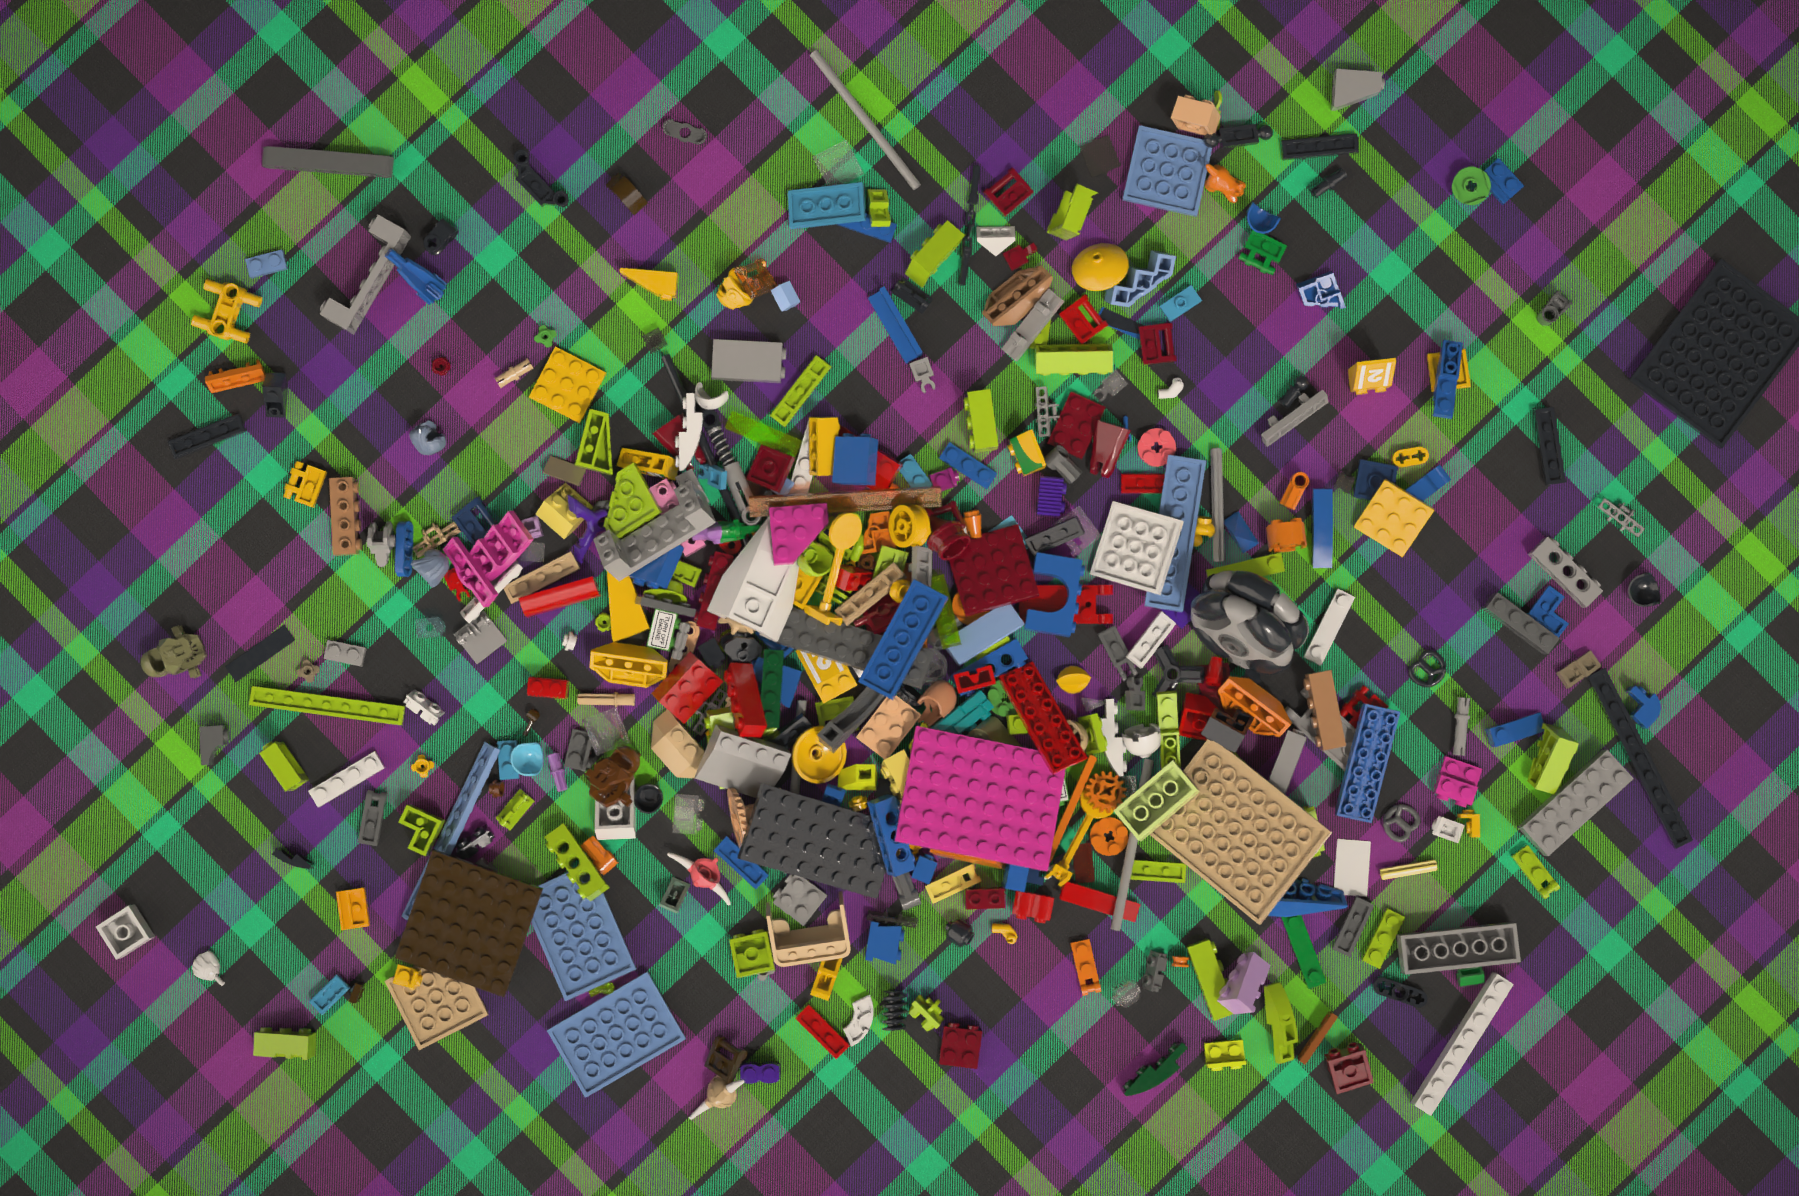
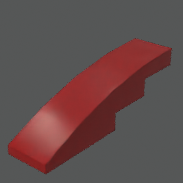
[1059,882,1141,922]

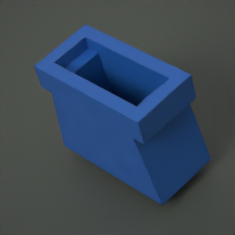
[865,920,905,965]

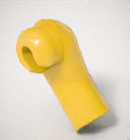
[992,923,1017,944]

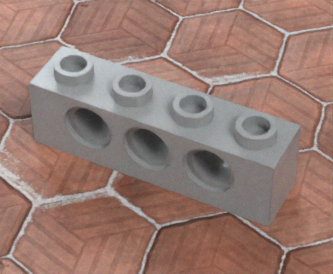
[1528,537,1603,608]

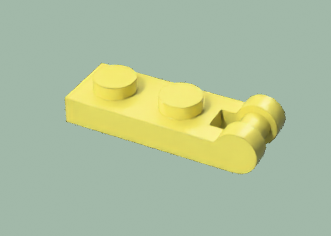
[925,863,982,904]

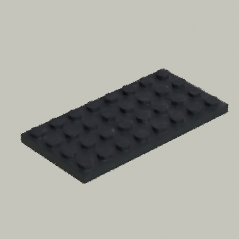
[737,783,895,899]

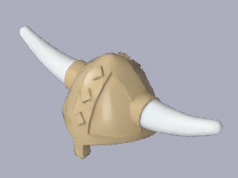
[689,1075,745,1120]

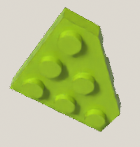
[604,463,662,539]

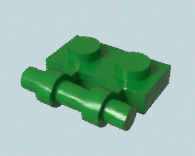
[1238,230,1287,275]

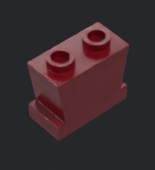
[965,887,1005,910]

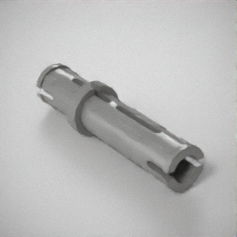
[1453,697,1470,756]

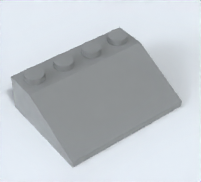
[694,725,791,798]

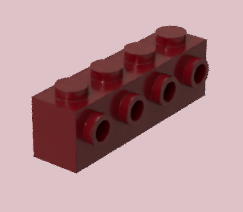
[694,551,735,631]

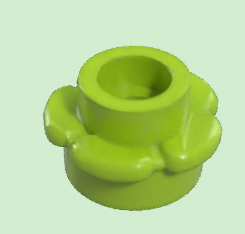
[595,613,611,632]

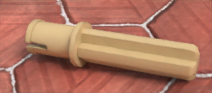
[577,692,635,707]

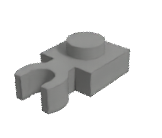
[909,357,935,393]

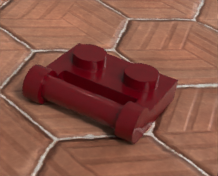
[983,167,1034,217]
[1138,323,1177,365]

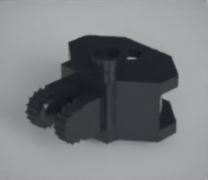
[720,631,763,669]

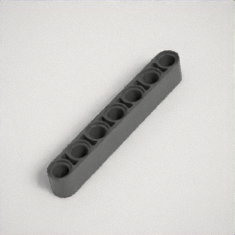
[262,146,394,178]

